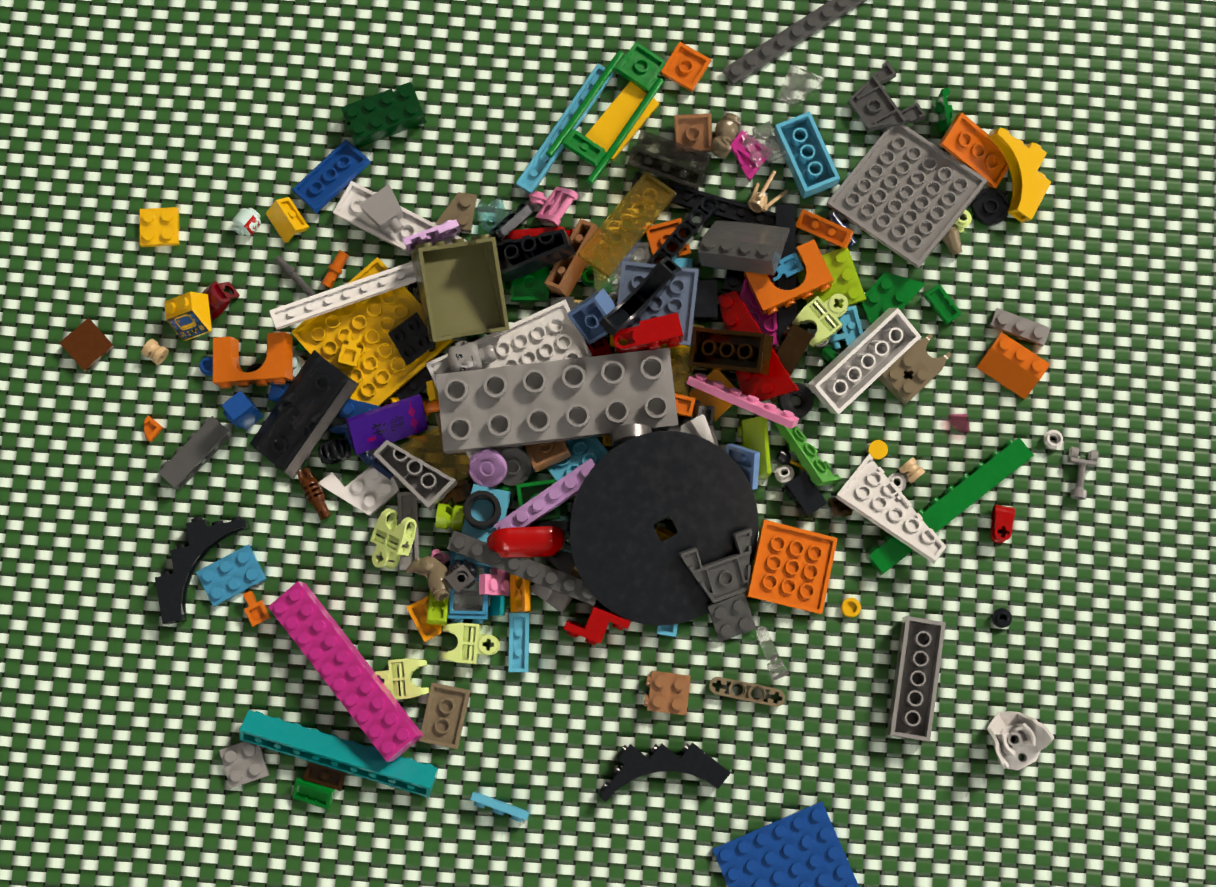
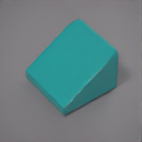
[489,596,506,617]

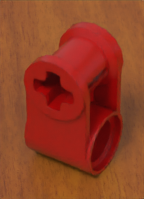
[990,504,1015,544]

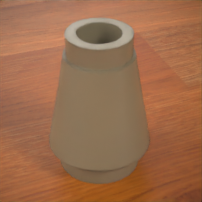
[942,226,963,256]

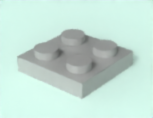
[219,741,270,789]

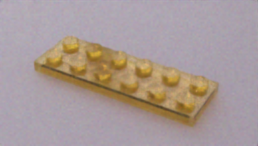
[578,171,676,278]

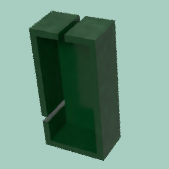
[341,82,426,148]

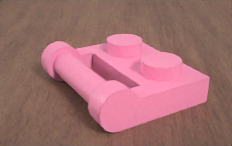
[536,187,579,227]

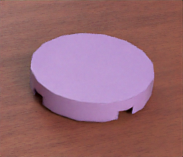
[469,448,507,488]

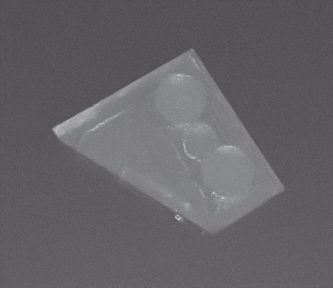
[776,65,824,106]

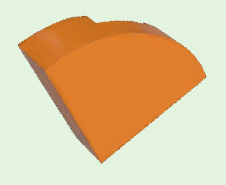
[144,415,164,443]

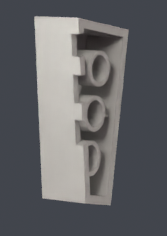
[373,440,458,511]

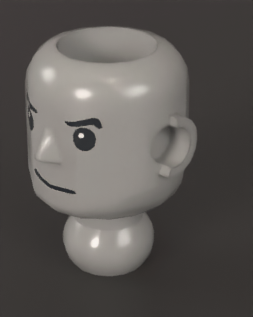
[448,340,496,372]

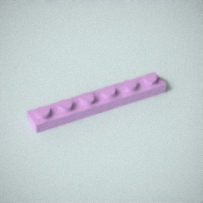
[494,458,595,530]

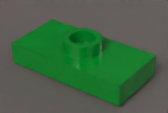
[923,284,962,325]
[292,778,335,810]

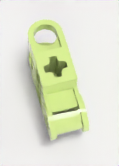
[792,294,848,347]
[370,508,417,569]
[440,623,500,664]
[375,658,429,700]

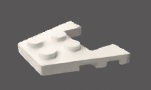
[319,447,400,516]

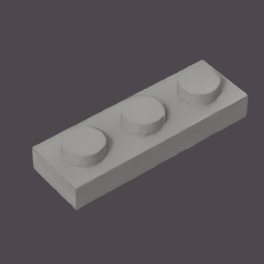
[989,308,1051,347]

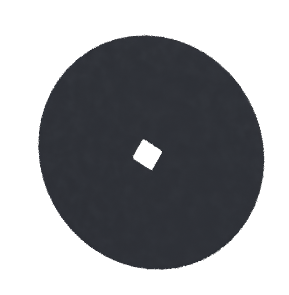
[570,431,759,626]

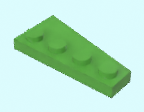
[775,423,841,486]

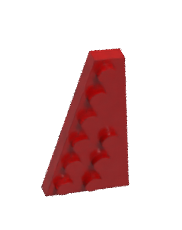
[717,291,799,402]

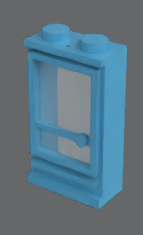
[448,551,490,624]

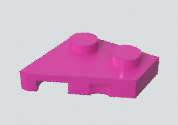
[731,130,772,182]

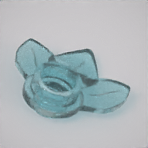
[477,197,512,232]

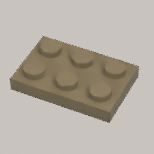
[419,682,471,749]

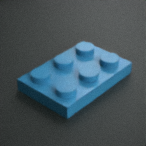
[196,544,267,607]

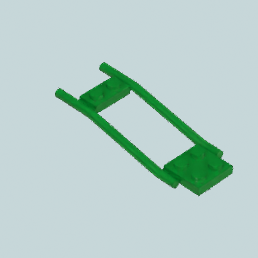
[546,42,666,185]

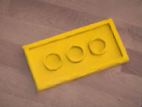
[585,82,660,161]

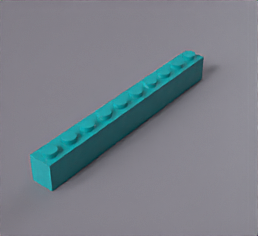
[239,710,438,798]

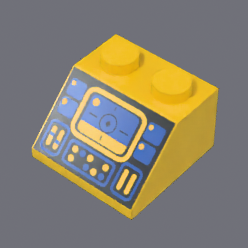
[164,291,212,341]

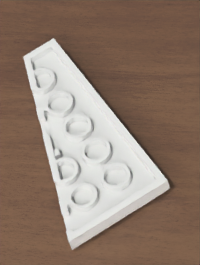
[836,454,946,564]

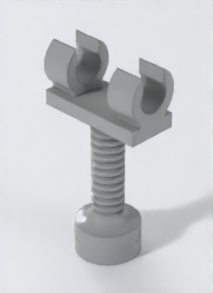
[1067,447,1098,500]

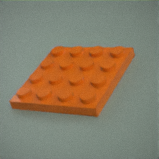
[746,520,838,614]

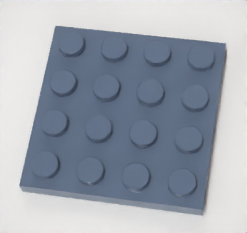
[613,261,699,346]

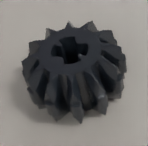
[318,439,352,465]

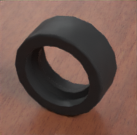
[463,491,501,530]

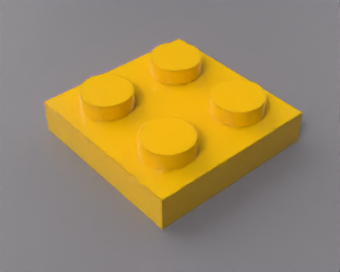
[140,207,179,247]

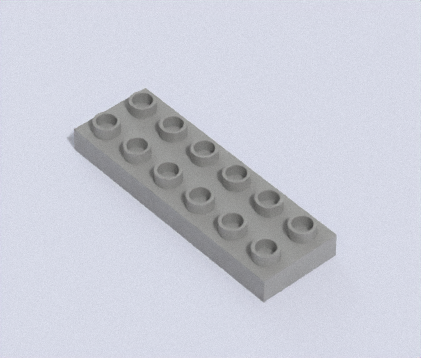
[436,348,678,454]

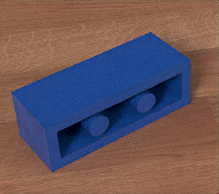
[222,391,264,430]

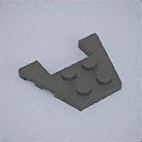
[848,61,926,132]
[678,528,752,603]

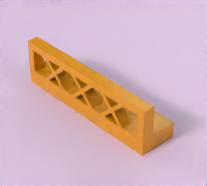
[510,557,531,613]

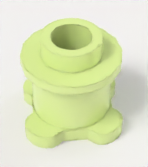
[952,210,972,233]

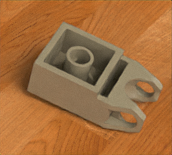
[878,334,951,406]

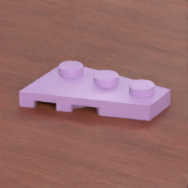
[402,219,461,256]

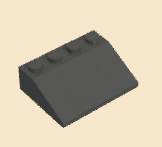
[698,219,790,276]

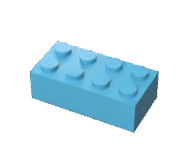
[773,111,840,199]

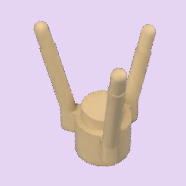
[748,171,788,213]

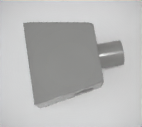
[359,184,404,233]

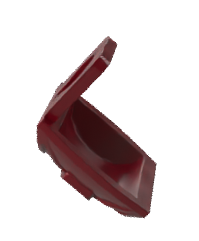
[202,281,240,322]

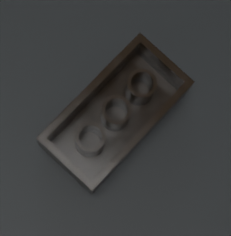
[688,327,773,375]

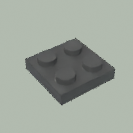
[706,593,756,642]

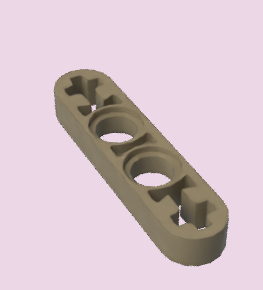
[709,677,785,707]

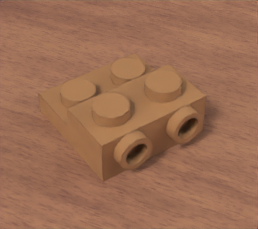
[644,671,691,715]

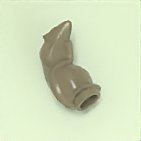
[711,113,742,159]
[406,556,451,601]

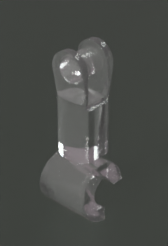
[755,626,789,681]

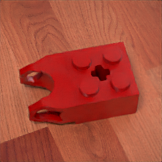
[613,312,683,353]

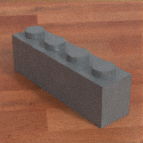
[158,416,233,491]

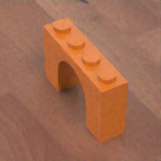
[744,239,833,315]
[213,332,293,389]

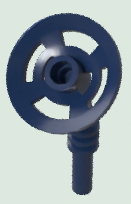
[329,424,394,480]

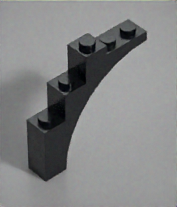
[155,517,250,625]
[599,742,730,802]

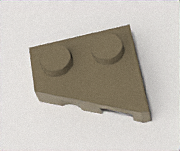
[435,192,477,233]

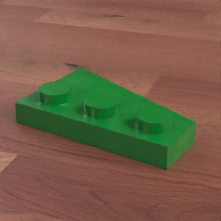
[933,88,953,155]

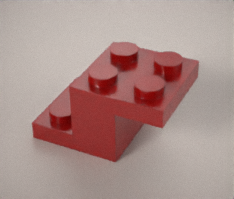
[563,605,631,645]

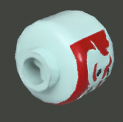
[233,208,261,236]

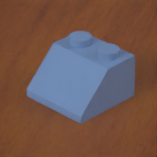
[567,288,615,345]

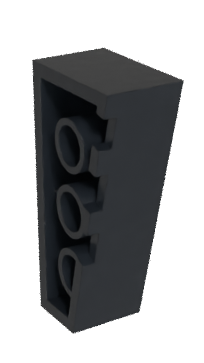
[496,229,576,284]

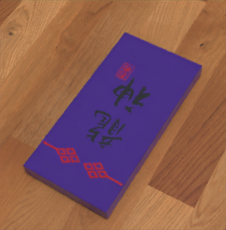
[346,394,428,455]

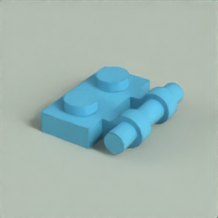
[825,305,863,350]

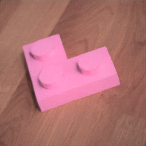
[479,568,510,596]

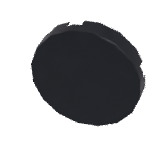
[971,188,1010,226]

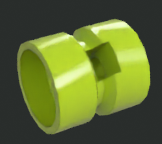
[435,503,465,531]

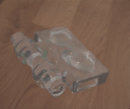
[741,121,786,168]

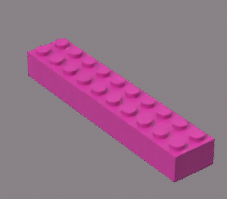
[268,581,424,762]

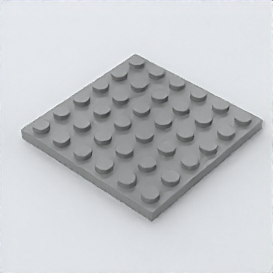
[827,124,988,269]

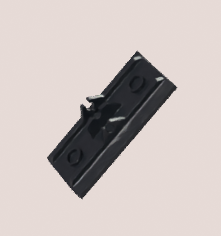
[250,350,359,478]

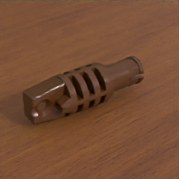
[297,468,332,521]

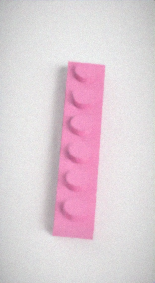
[686,373,799,429]

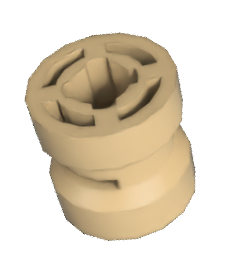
[141,339,169,365]
[898,457,925,484]

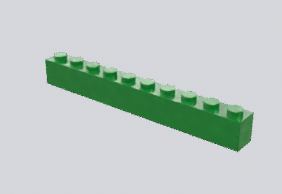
[866,437,1034,576]

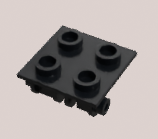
[388,312,436,366]

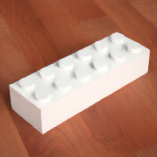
[807,308,921,415]

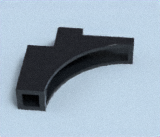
[599,256,682,336]

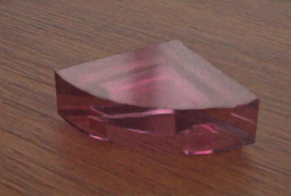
[948,414,970,434]

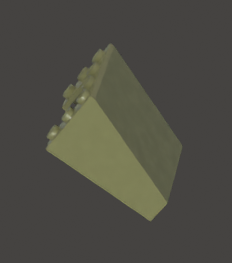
[410,234,510,342]

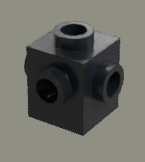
[445,559,478,593]

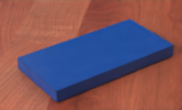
[292,139,371,214]

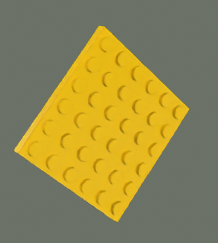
[291,257,454,406]

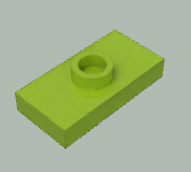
[427,590,449,625]

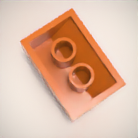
[976,332,1050,399]

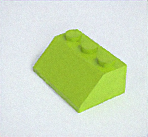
[737,416,771,480]

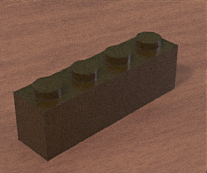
[770,324,814,403]

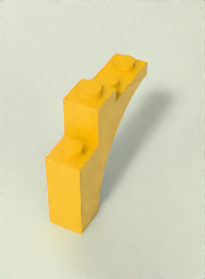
[987,127,1051,223]

